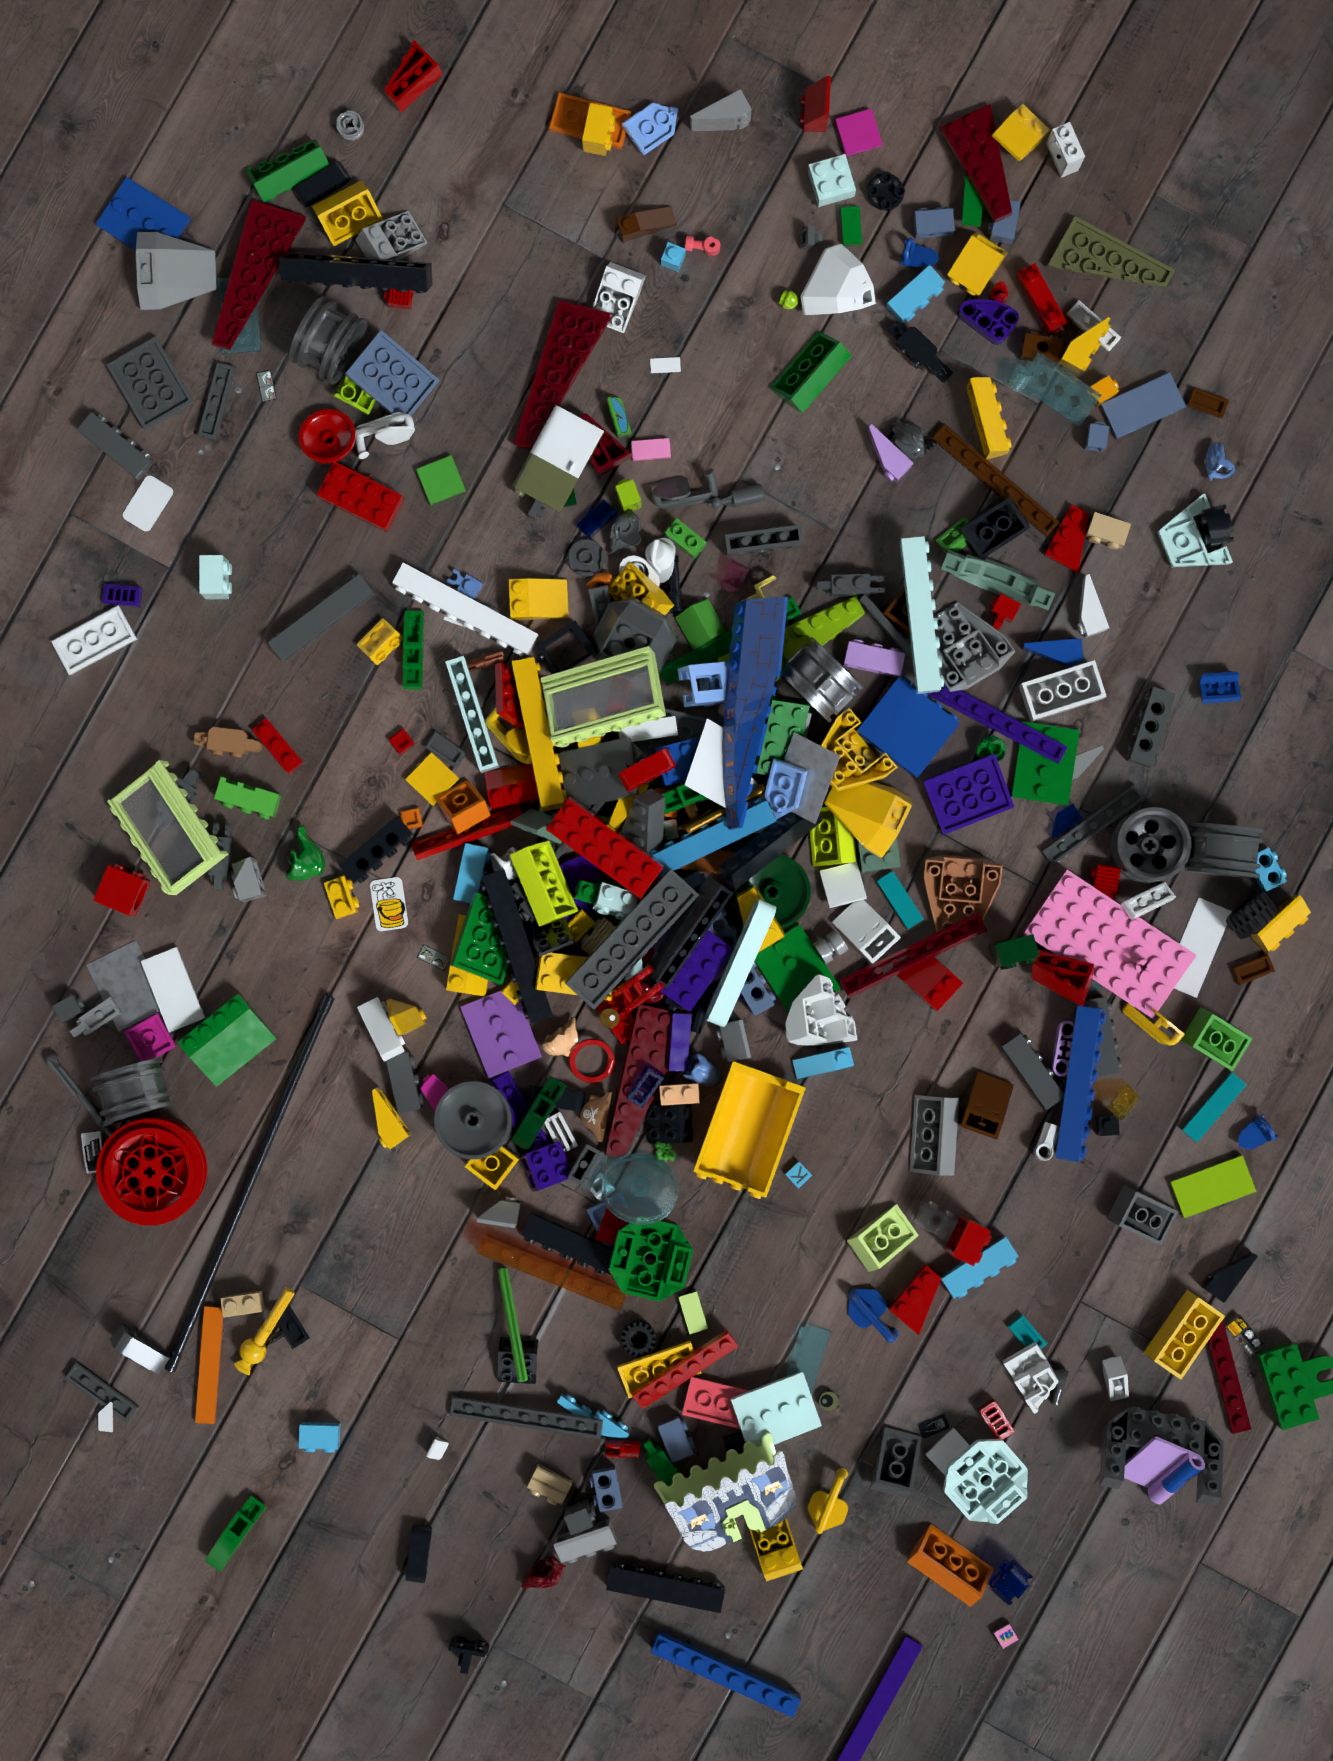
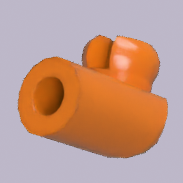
[585,572,615,588]

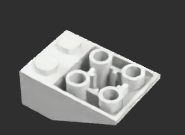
[593,262,646,333]
[832,900,901,964]

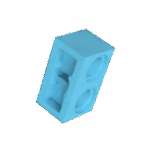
[1255,847,1287,892]

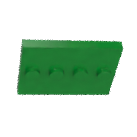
[1011,721,1080,806]
[450,893,523,985]
[755,924,841,1014]

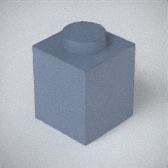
[1084,421,1109,452]

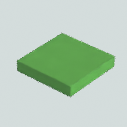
[416,455,466,505]

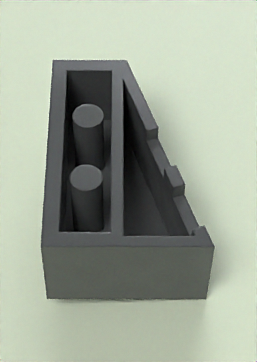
[621,789,665,852]

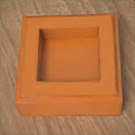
[400,807,423,829]

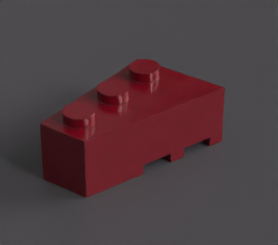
[579,413,633,476]

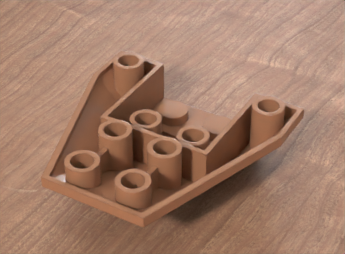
[924,855,1003,938]

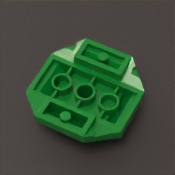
[608,1216,694,1302]

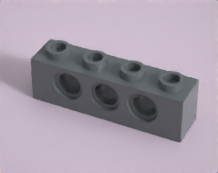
[724,524,803,557]
[1126,687,1176,768]

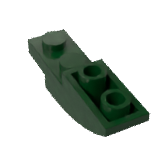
[511,1076,567,1151]

